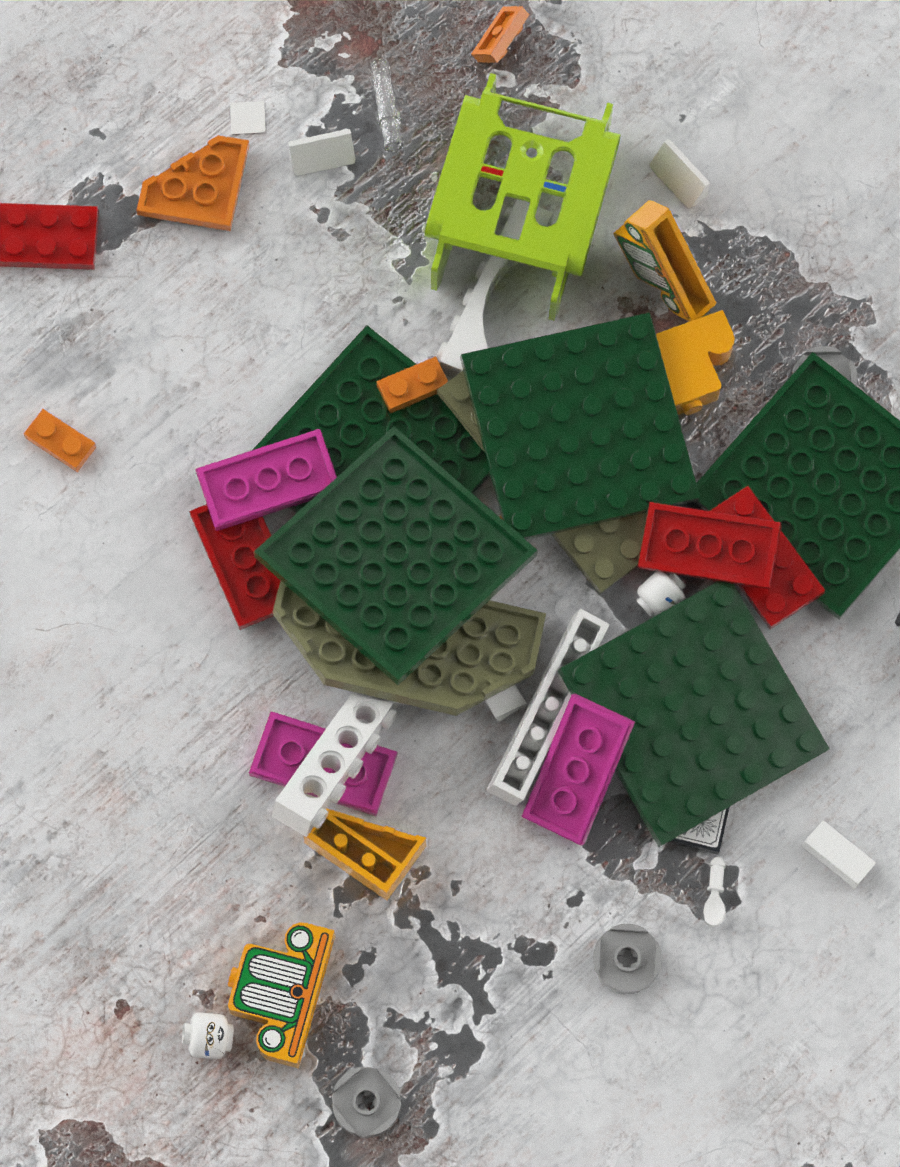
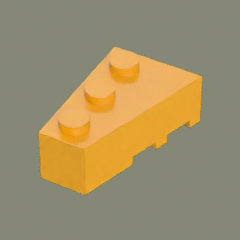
[303,809,426,901]

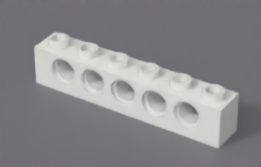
[486,608,610,806]
[272,692,406,837]

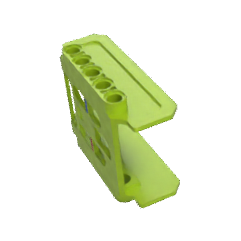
[424,73,621,321]

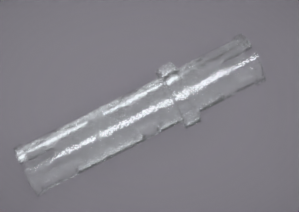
[370,59,404,152]

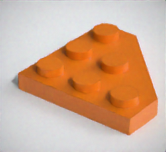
[136,135,250,231]

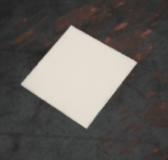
[230,101,266,134]

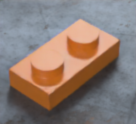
[471,6,530,63]
[377,356,448,414]
[23,409,96,472]

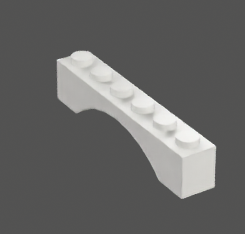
[437,199,553,378]

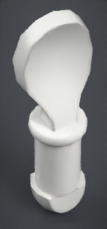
[703,856,726,927]

